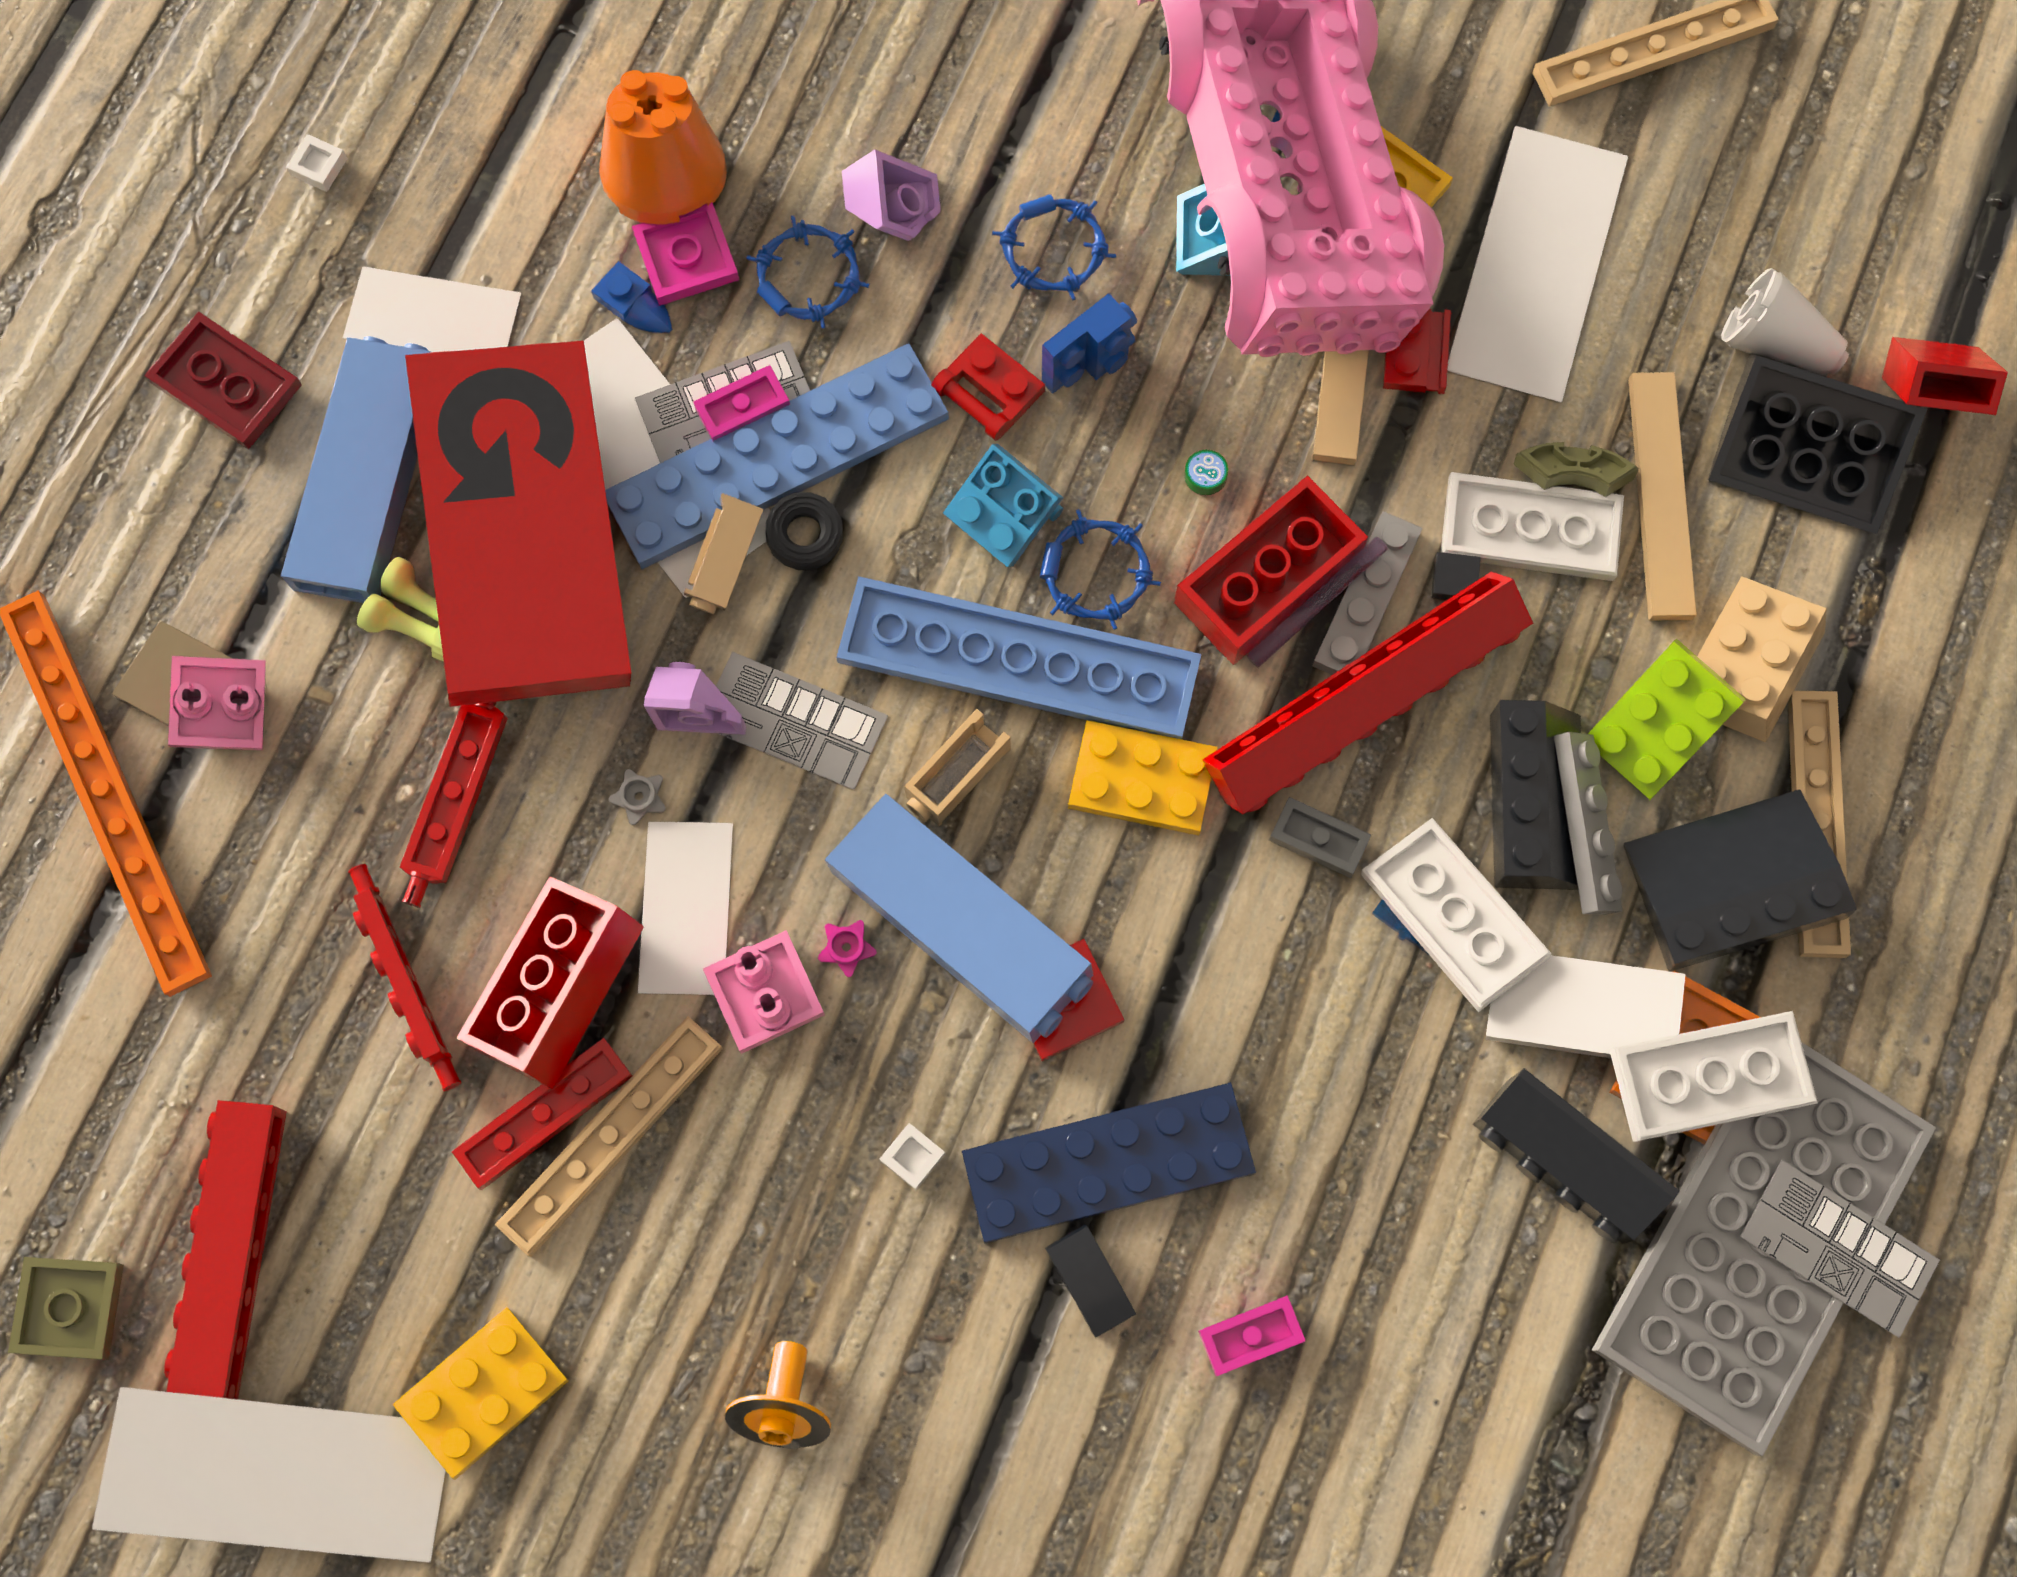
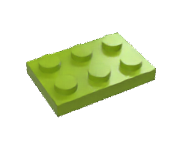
[1588,639,1746,800]

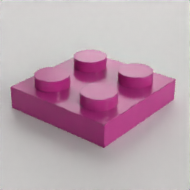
[632,202,739,306]

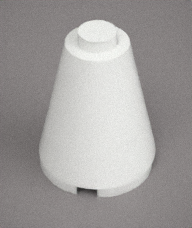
[1721,268,1849,376]

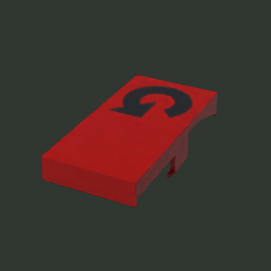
[405,340,632,707]

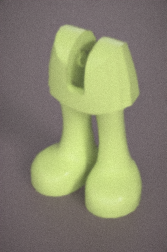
[357,557,444,662]

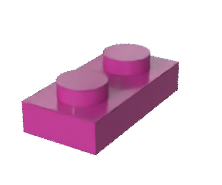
[693,365,790,441]
[1198,1296,1306,1376]

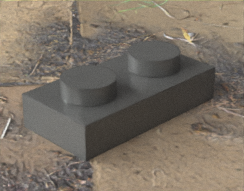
[1269,797,1371,878]

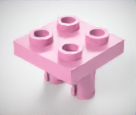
[168,656,266,750]
[703,930,825,1054]

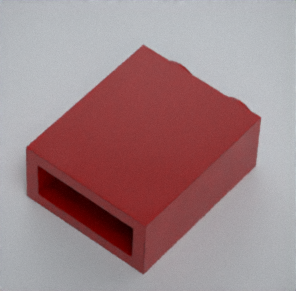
[1882,337,2008,415]

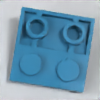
[943,444,1063,567]

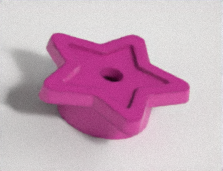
[818,920,877,977]

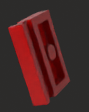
[1383,309,1451,394]

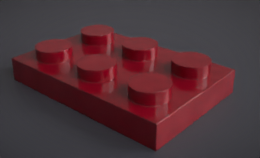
[144,311,302,450]

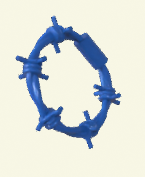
[992,194,1116,300]
[746,215,870,329]
[1040,509,1161,630]

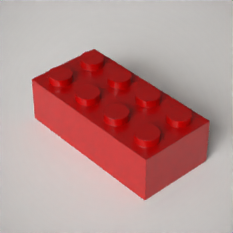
[1174,475,1368,666]
[456,877,644,1090]

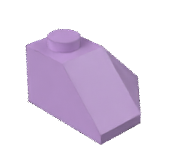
[842,150,941,241]
[644,662,746,735]

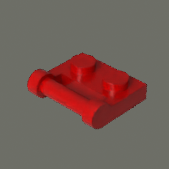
[931,333,1045,441]

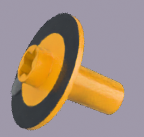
[725,1341,831,1449]

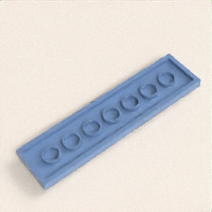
[605,343,949,570]
[836,576,1202,739]

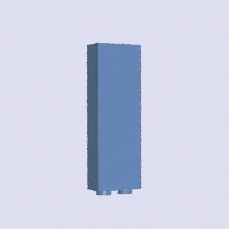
[281,336,431,603]
[824,793,1094,1043]

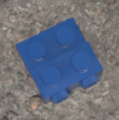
[1042,293,1137,394]

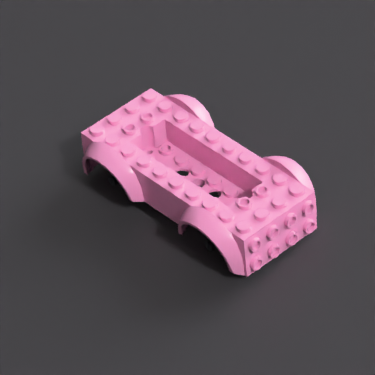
[1137,0,1444,357]

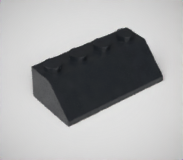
[1490,700,1581,890]
[1473,1068,1680,1244]

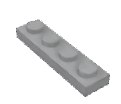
[1312,511,1423,675]
[1554,732,1622,915]

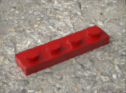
[451,1038,633,1190]

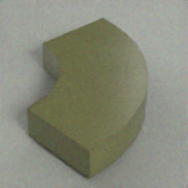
[1514,442,1639,497]

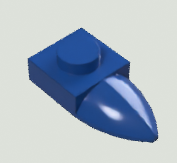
[591,261,672,333]

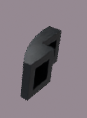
[1045,1224,1136,1338]

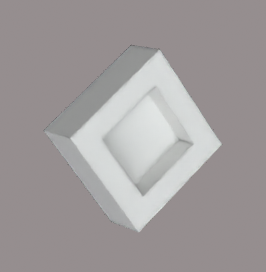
[286,134,348,192]
[879,1123,946,1190]

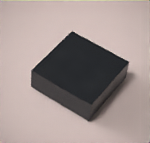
[1431,552,1481,600]

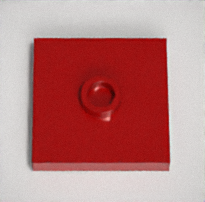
[1033,939,1125,1062]

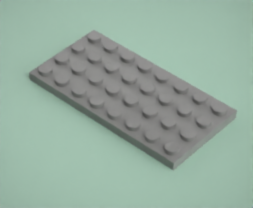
[1592,1042,1936,1457]

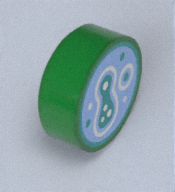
[1184,450,1228,495]

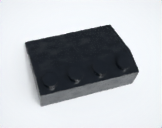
[1708,354,1927,534]
[1623,789,1857,972]

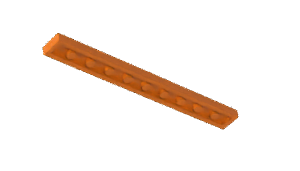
[0,590,212,997]

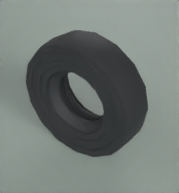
[765,492,843,570]

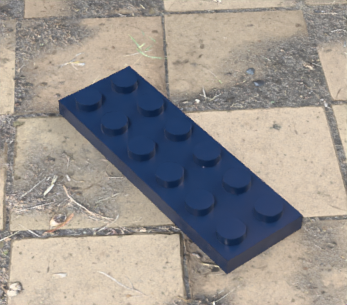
[962,1082,1256,1244]

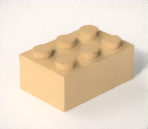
[1697,576,1827,742]

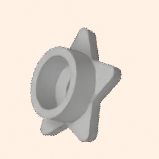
[608,769,665,825]

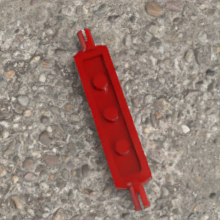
[399,702,508,908]
[348,864,462,1091]

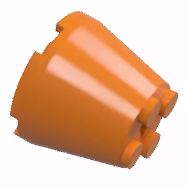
[599,70,727,224]

